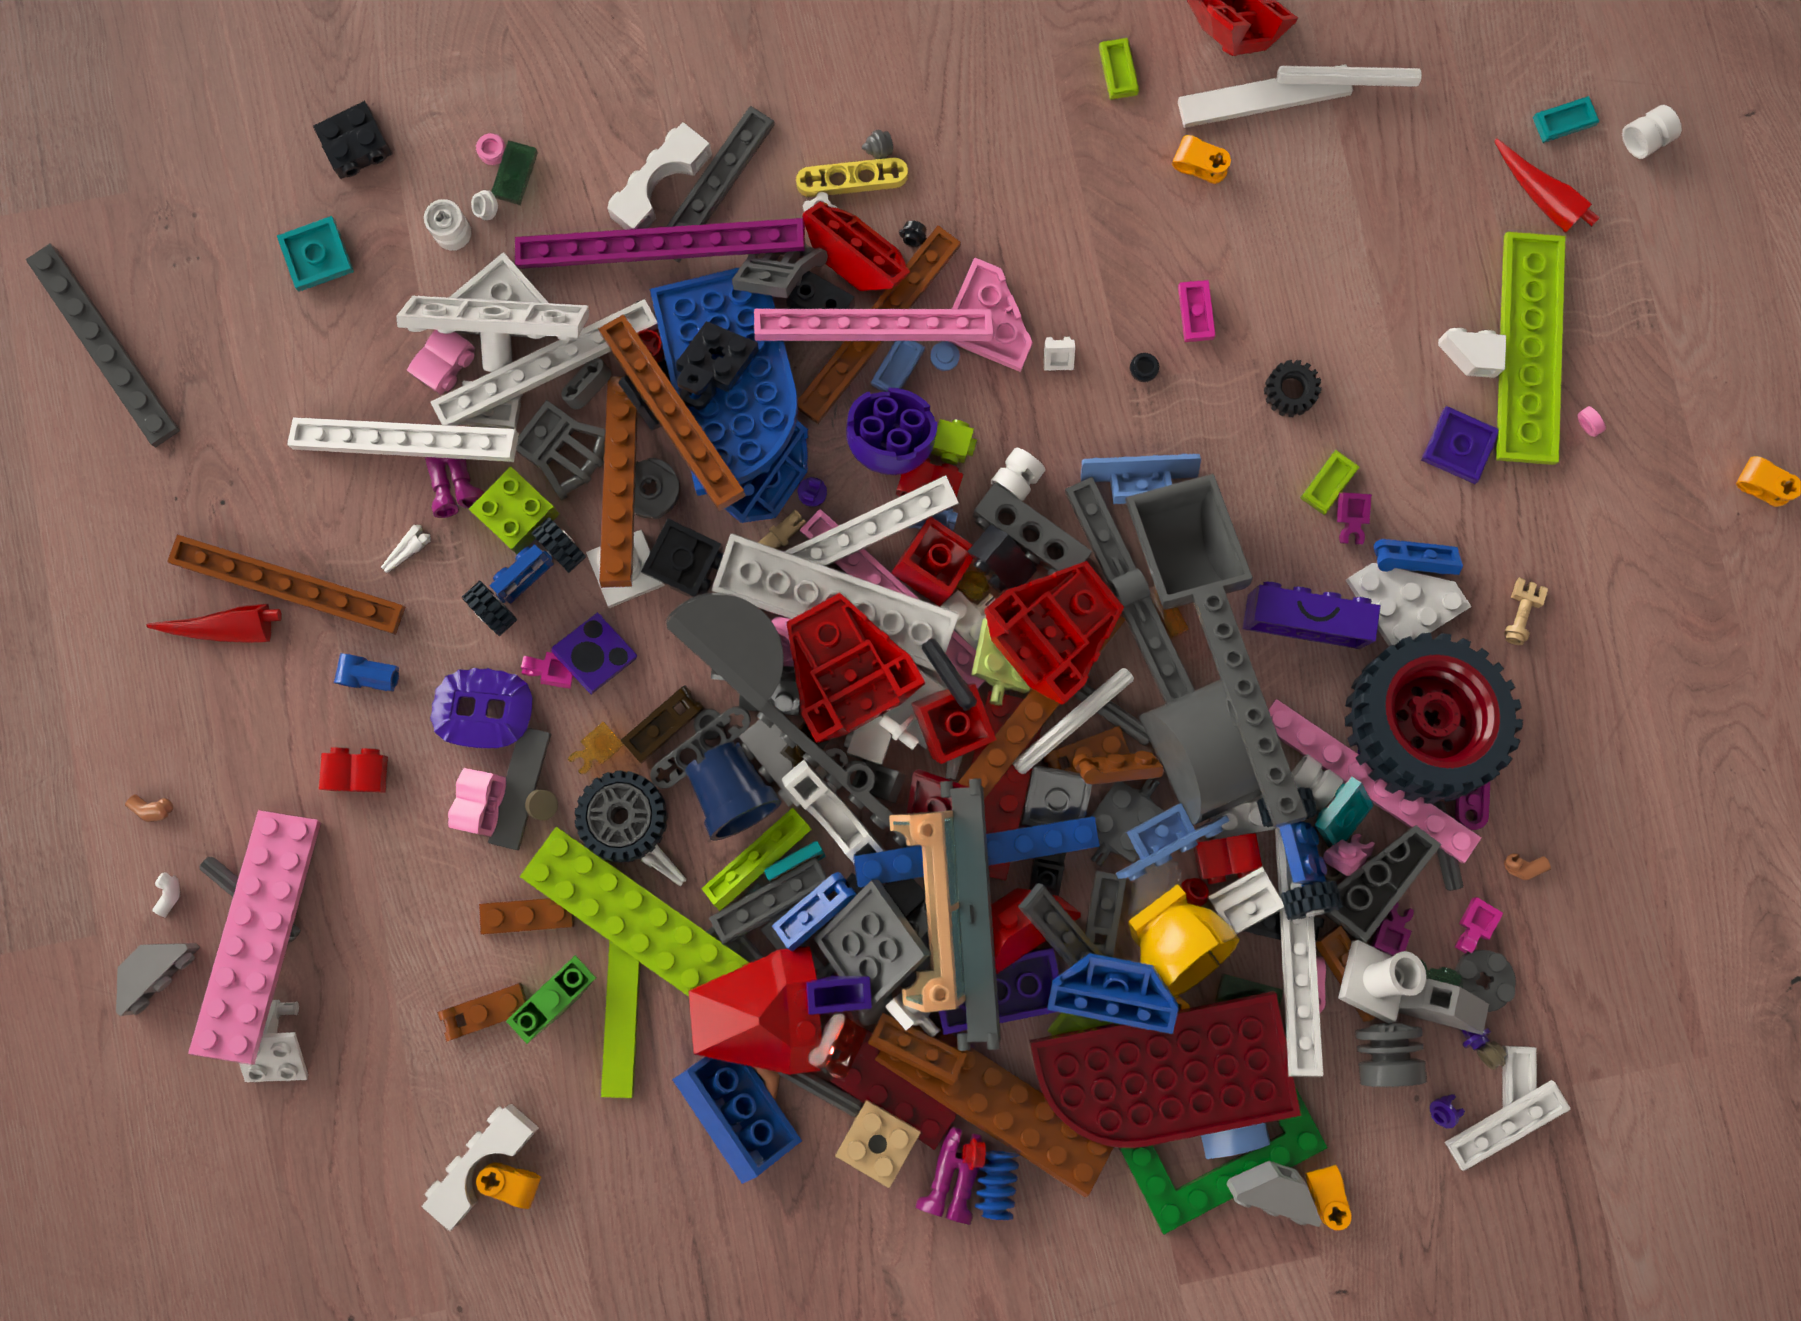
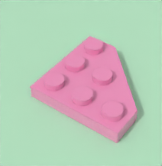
[948,257,1033,372]

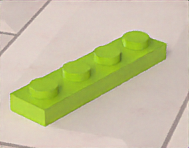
[701,807,812,911]

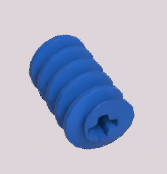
[975,1150,1020,1220]

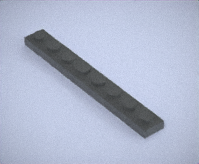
[25,244,180,447]

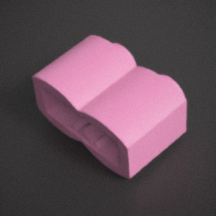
[407,330,475,395]
[448,768,506,837]

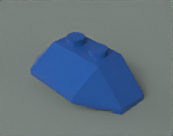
[725,420,808,523]
[1047,953,1179,1034]

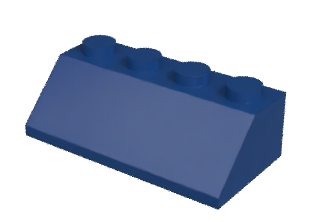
[672,1057,802,1184]

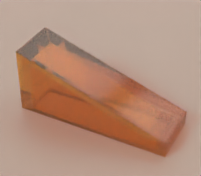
[1149,585,1189,639]

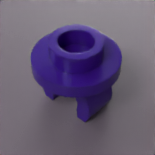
[797,477,827,507]
[1460,1028,1491,1051]
[1429,1094,1465,1128]

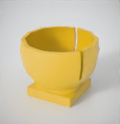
[1128,884,1240,997]

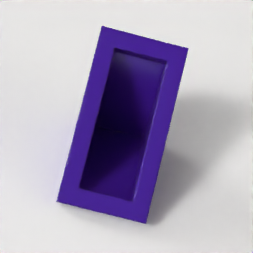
[806,976,872,1015]

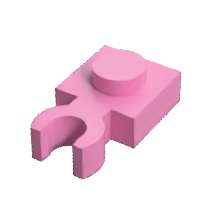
[1323,834,1375,876]

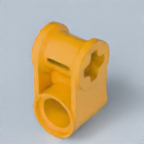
[1172,135,1231,184]
[1736,456,1801,507]
[476,1162,541,1209]
[1305,1165,1352,1231]

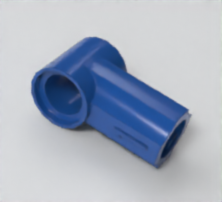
[334,653,399,692]

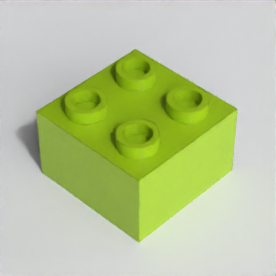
[469,466,560,554]

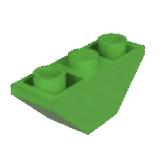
[506,955,597,1044]

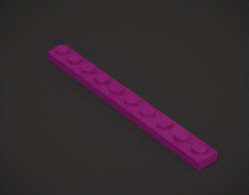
[515,218,805,269]

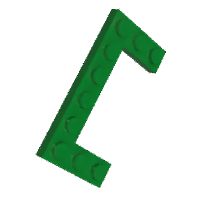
[1119,1086,1328,1235]

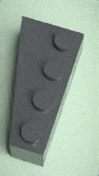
[1324,825,1442,942]

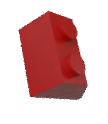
[891,517,973,607]
[911,683,996,764]

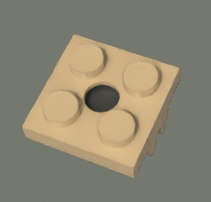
[835,1099,921,1188]

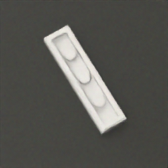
[1445,1080,1571,1172]

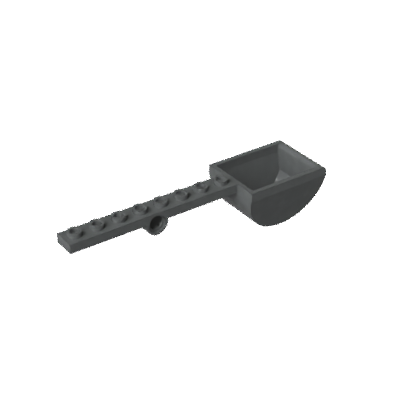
[1125,474,1307,828]
[1065,477,1262,826]
[666,593,917,848]

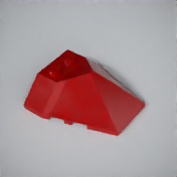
[1187,0,1298,56]
[984,561,1124,705]
[786,593,925,743]
[688,946,822,1075]

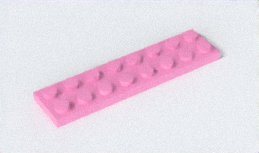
[188,810,321,1065]

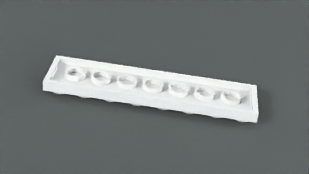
[711,533,959,670]

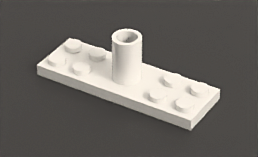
[397,296,589,372]

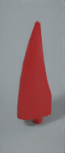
[1494,138,1600,233]
[146,604,282,643]

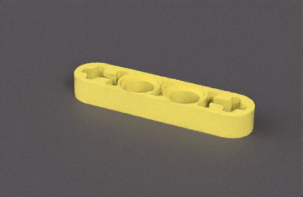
[796,158,908,197]

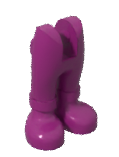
[425,457,485,518]
[915,1127,982,1225]

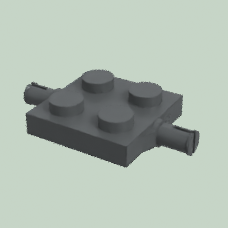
[1091,778,1164,867]

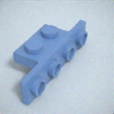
[1080,454,1201,504]
[1116,803,1229,881]

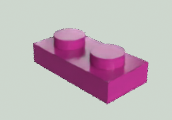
[1178,280,1215,342]

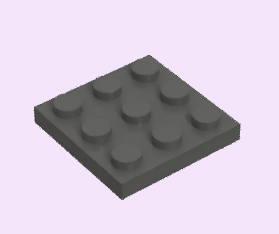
[814,880,931,1013]

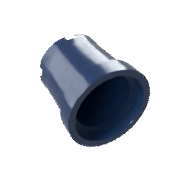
[685,742,782,841]

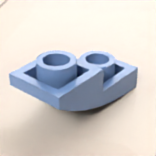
[1201,1123,1270,1159]

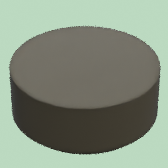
[525,789,558,820]

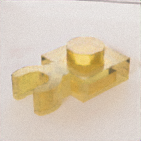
[568,721,624,775]

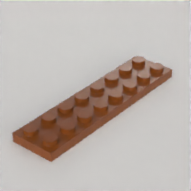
[875,1022,1114,1198]

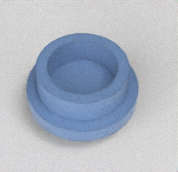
[930,341,960,371]

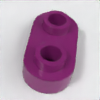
[1455,782,1490,831]

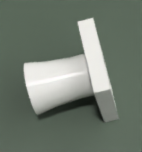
[586,530,665,608]
[1338,940,1426,1023]

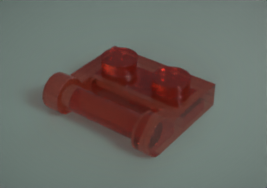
[808,1012,868,1079]

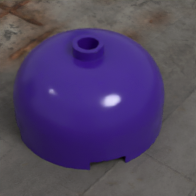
[846,388,937,475]

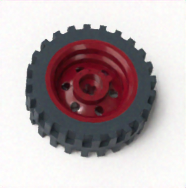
[1344,632,1523,804]

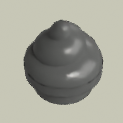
[862,129,893,159]

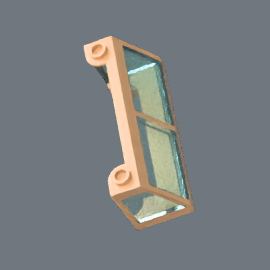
[889,811,965,1012]

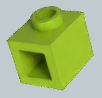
[931,419,977,465]

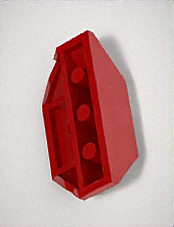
[802,201,910,291]
[991,888,1081,974]

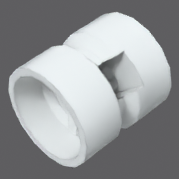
[1622,105,1682,159]
[424,199,471,250]
[990,448,1046,501]
[1291,754,1343,811]

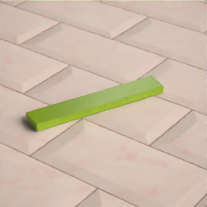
[601,941,640,1098]

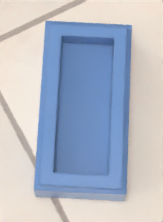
[871,341,925,392]

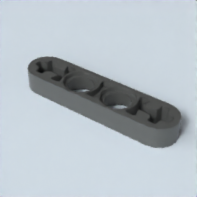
[650,706,751,789]

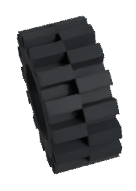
[1264,359,1322,417]

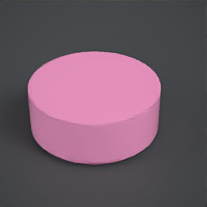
[476,133,507,165]
[1578,406,1606,437]

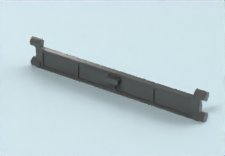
[940,779,1001,1050]

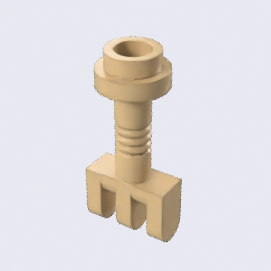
[1504,577,1548,645]

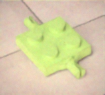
[971,618,1030,706]

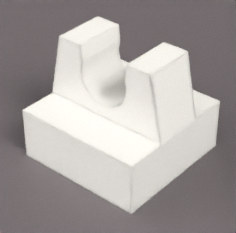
[1043,337,1075,371]

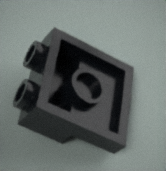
[313,101,393,179]
[641,518,724,598]

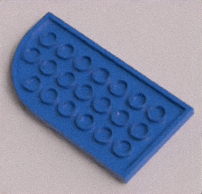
[650,267,798,496]

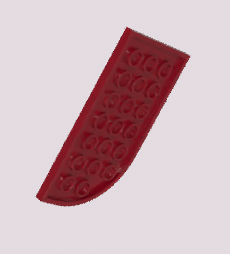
[1029,991,1301,1148]

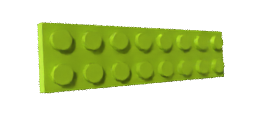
[1496,232,1566,465]
[519,827,750,997]

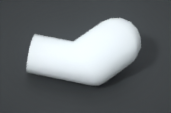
[152,872,180,918]

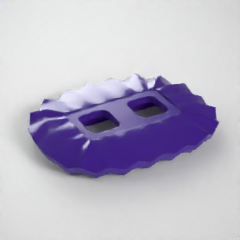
[430,668,533,748]

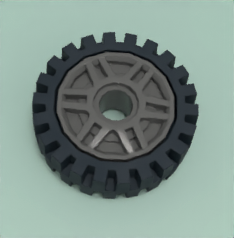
[574,770,668,863]

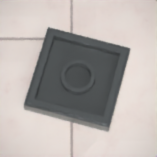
[1022,765,1092,827]

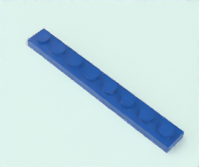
[853,816,1100,887]

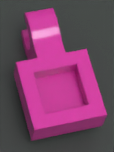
[521,652,573,689]
[1455,897,1503,954]

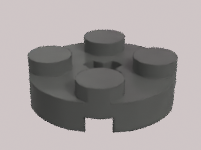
[635,458,680,519]
[1451,950,1516,1012]

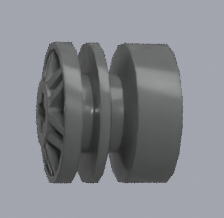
[1355,1023,1427,1087]

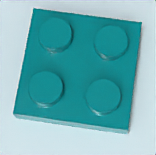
[277,216,354,292]
[1315,776,1374,848]

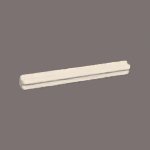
[1277,66,1421,86]
[1013,668,1134,774]

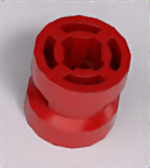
[637,329,665,363]

